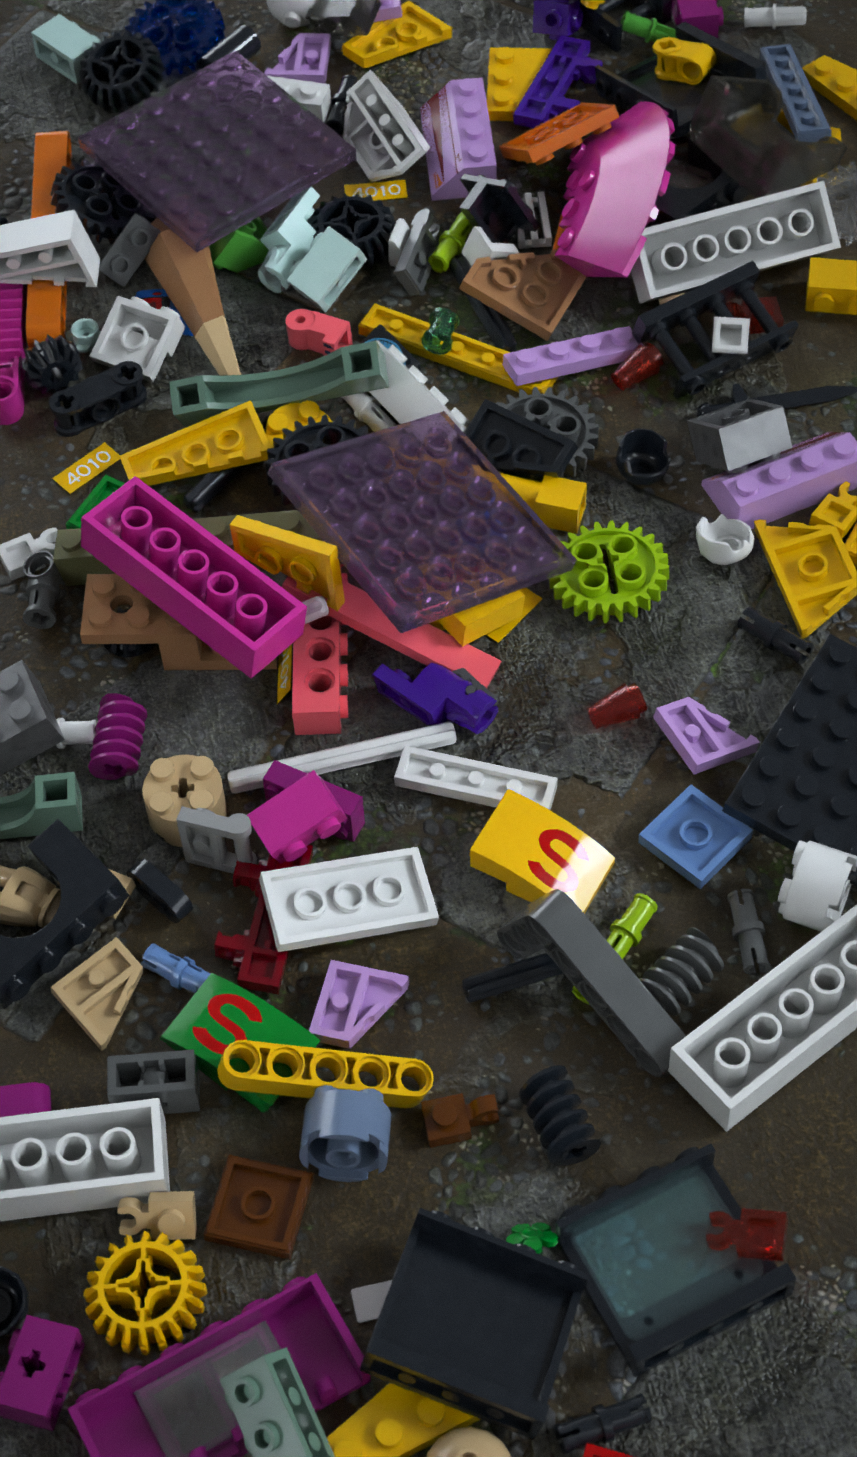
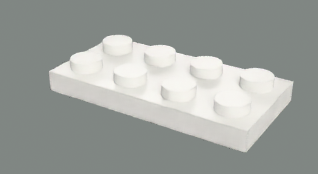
[259,847,439,952]

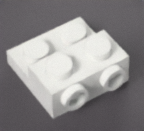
[90,296,185,382]

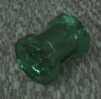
[422,307,460,355]

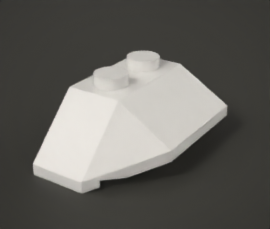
[343,70,430,182]

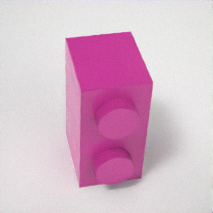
[247,770,348,863]

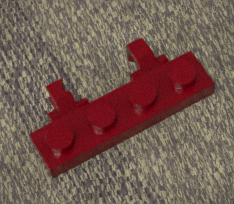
[214,845,313,995]

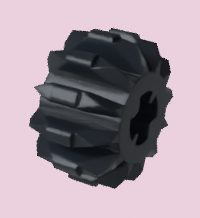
[21,334,83,394]

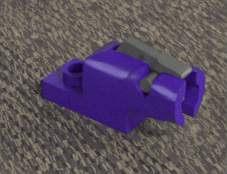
[372,663,499,734]

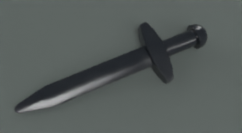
[697,384,857,417]

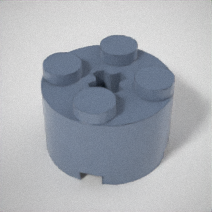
[299,1085,391,1182]

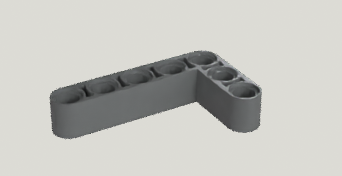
[497,889,686,1077]

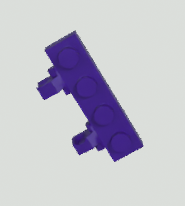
[513,35,603,128]

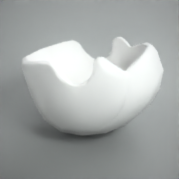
[696,514,754,565]

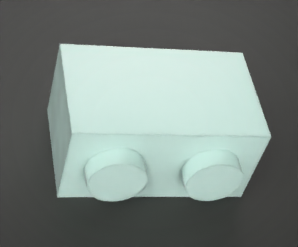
[31,14,101,84]
[287,226,367,313]

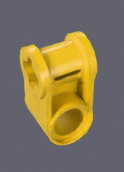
[653,37,717,85]

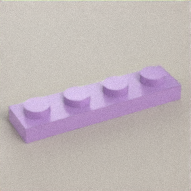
[502,326,644,386]

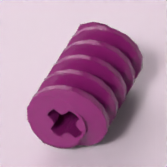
[88,693,148,780]

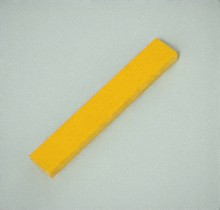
[358,303,558,395]

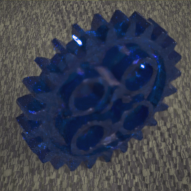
[125,0,226,75]

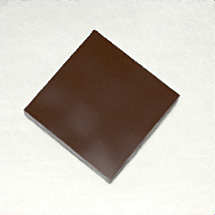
[203,1155,314,1260]

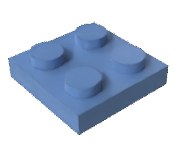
[638,784,753,889]

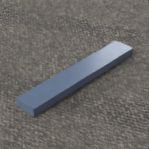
[760,44,831,145]

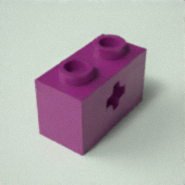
[0,1315,85,1431]

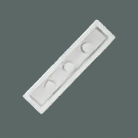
[394,745,558,810]

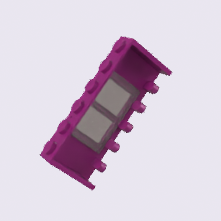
[67,1273,371,1457]

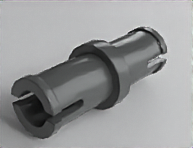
[727,889,771,975]

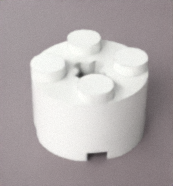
[778,841,857,932]

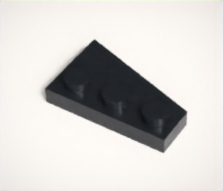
[448,399,578,478]

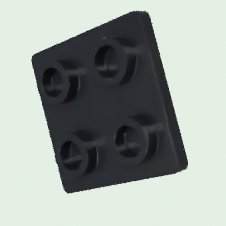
[459,174,540,243]

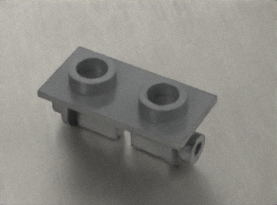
[99,213,162,287]

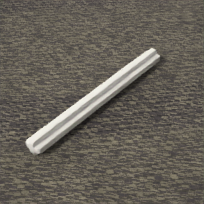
[227,722,457,794]

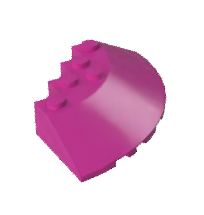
[555,102,675,278]

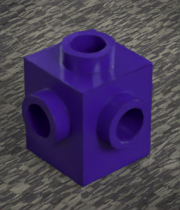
[533,0,583,40]

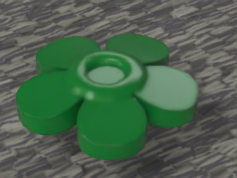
[506,1222,558,1254]

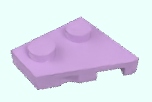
[653,697,760,774]

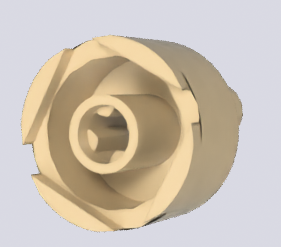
[142,755,227,847]

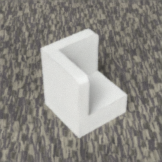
[462,226,519,266]

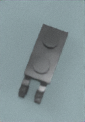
[394,208,444,296]

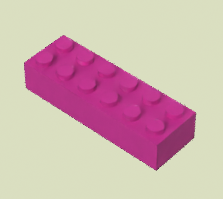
[81,476,307,679]

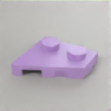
[264,33,331,84]
[309,960,409,1049]

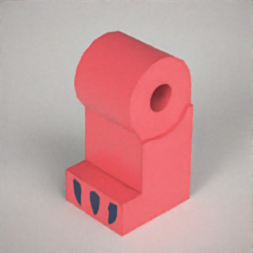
[285,309,352,356]

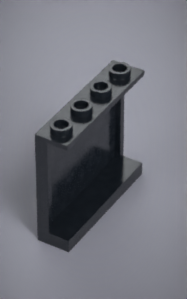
[595,22,767,139]
[359,1208,590,1440]

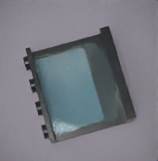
[555,1143,797,1377]

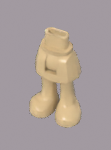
[0,865,61,928]

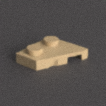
[51,937,143,1051]

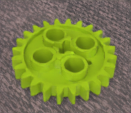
[548,520,669,623]

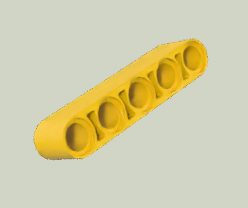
[217,1040,434,1108]

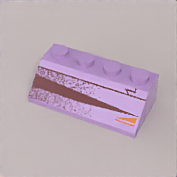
[420,78,497,201]
[701,432,857,530]

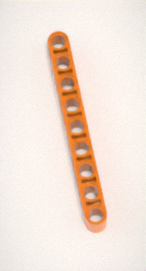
[26,130,72,348]

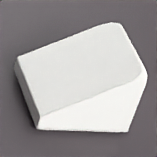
[389,218,411,267]
[712,317,750,355]

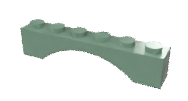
[169,340,389,427]

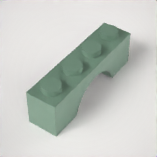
[0,772,83,839]

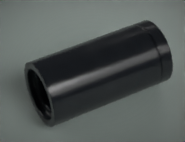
[197,25,261,78]

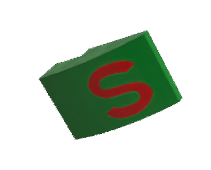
[160,973,321,1113]

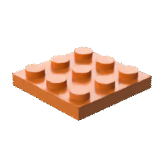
[499,102,619,165]

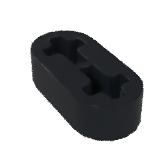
[126,859,193,923]

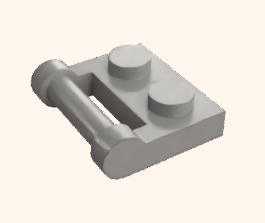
[176,806,258,874]

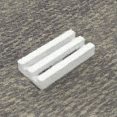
[516,192,552,249]

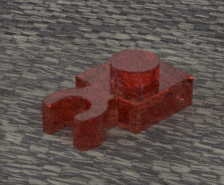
[706,1208,788,1261]

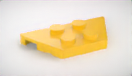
[754,519,857,638]

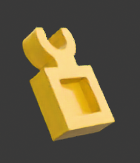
[809,481,857,539]

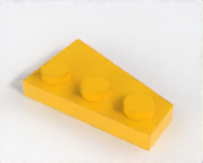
[487,47,552,121]

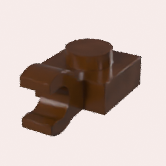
[421,1093,499,1148]

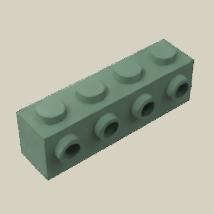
[220,1347,335,1457]

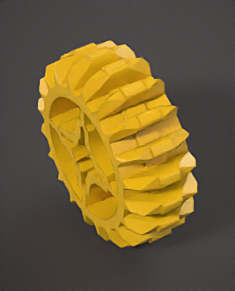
[84,1230,207,1356]

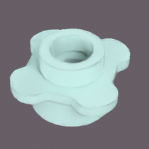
[66,318,101,353]

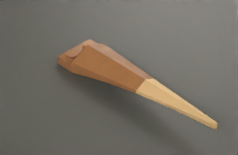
[144,196,241,376]

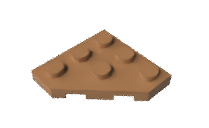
[459,249,587,341]

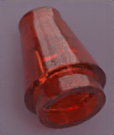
[611,342,664,391]
[587,683,647,729]

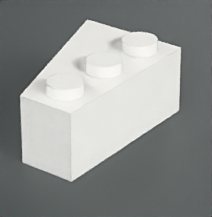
[0,210,100,287]

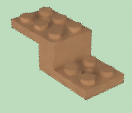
[80,574,278,670]

